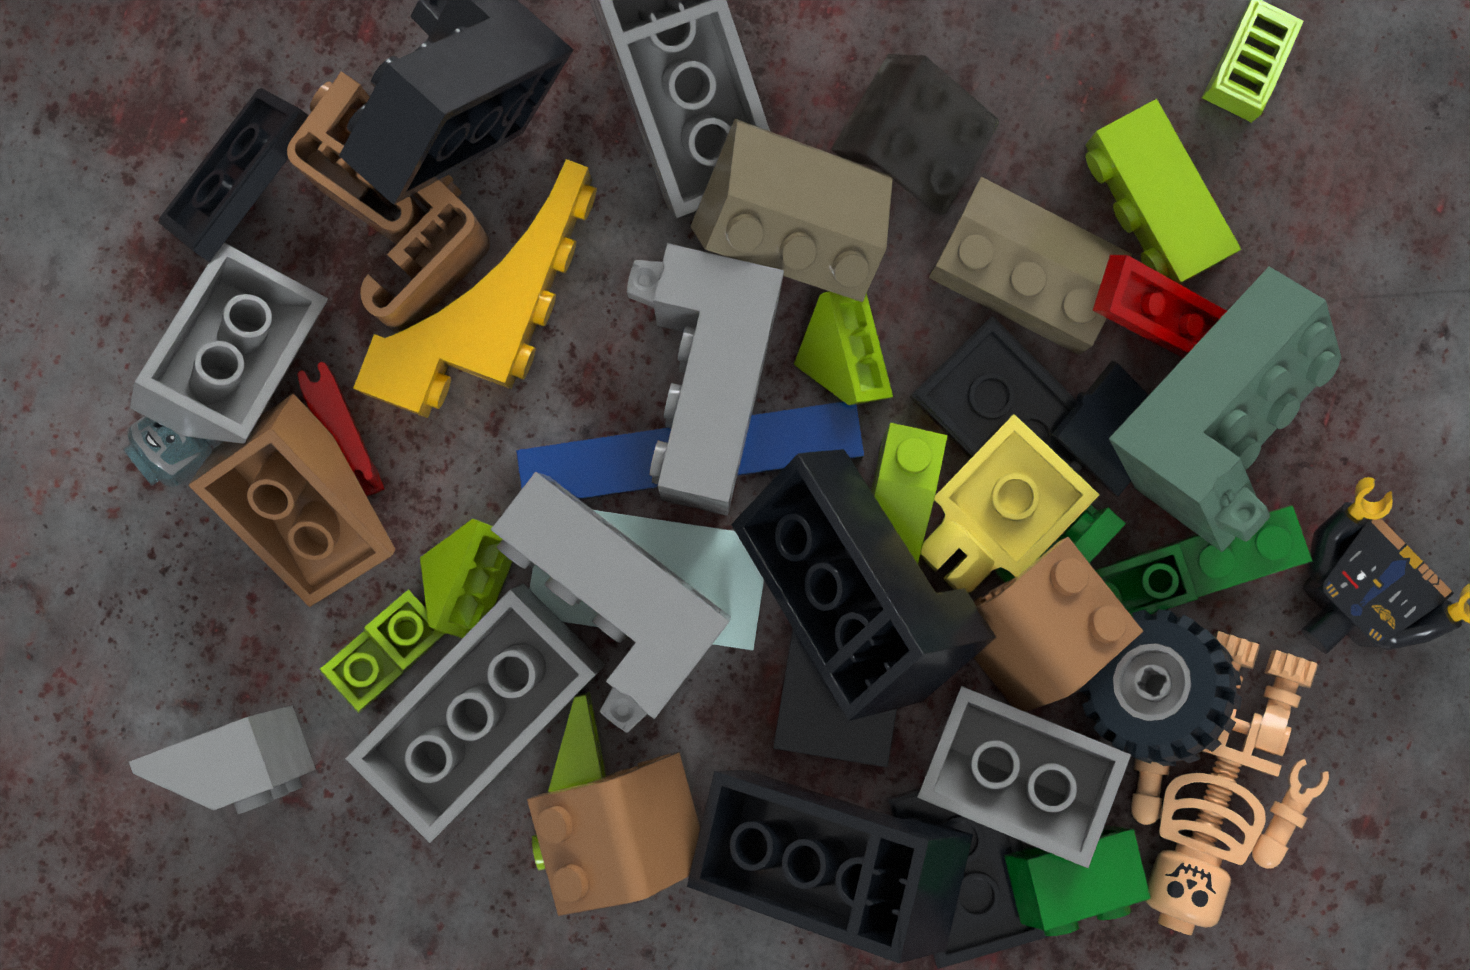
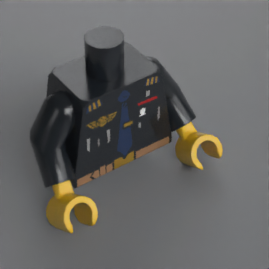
[1301,477,1470,654]

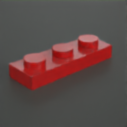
[1092,255,1227,358]

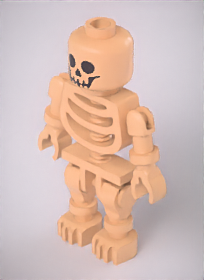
[1131,631,1329,936]

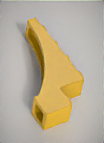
[353,159,597,418]

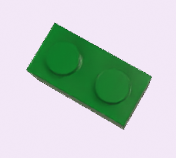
[1004,825,1151,936]

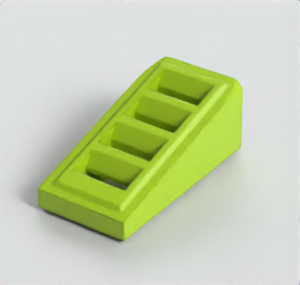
[1201,0,1304,123]

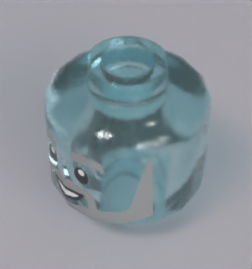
[123,416,212,487]

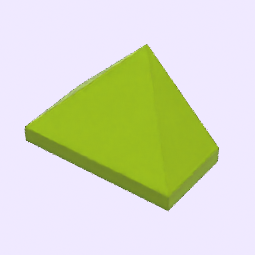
[794,291,893,405]
[420,519,512,638]

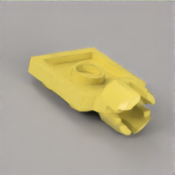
[920,414,1100,593]

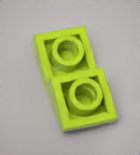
[320,589,447,714]

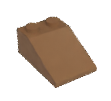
[188,393,395,607]

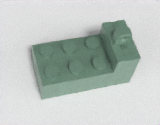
[1109,266,1342,552]

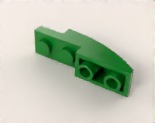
[1094,505,1312,617]

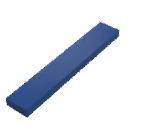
[516,402,864,500]

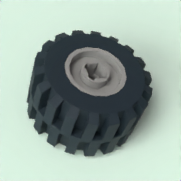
[1079,609,1242,766]

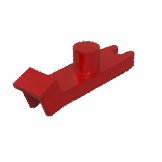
[297,362,385,497]

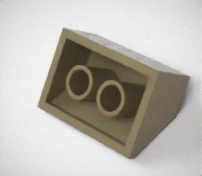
[690,119,893,302]
[929,177,1132,355]

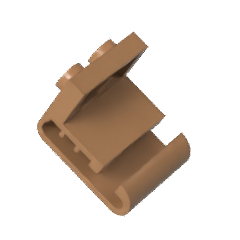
[287,71,426,245]
[360,175,490,333]
[973,537,1143,712]
[527,752,700,916]

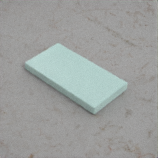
[530,510,764,650]

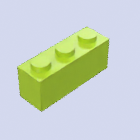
[1085,99,1242,285]

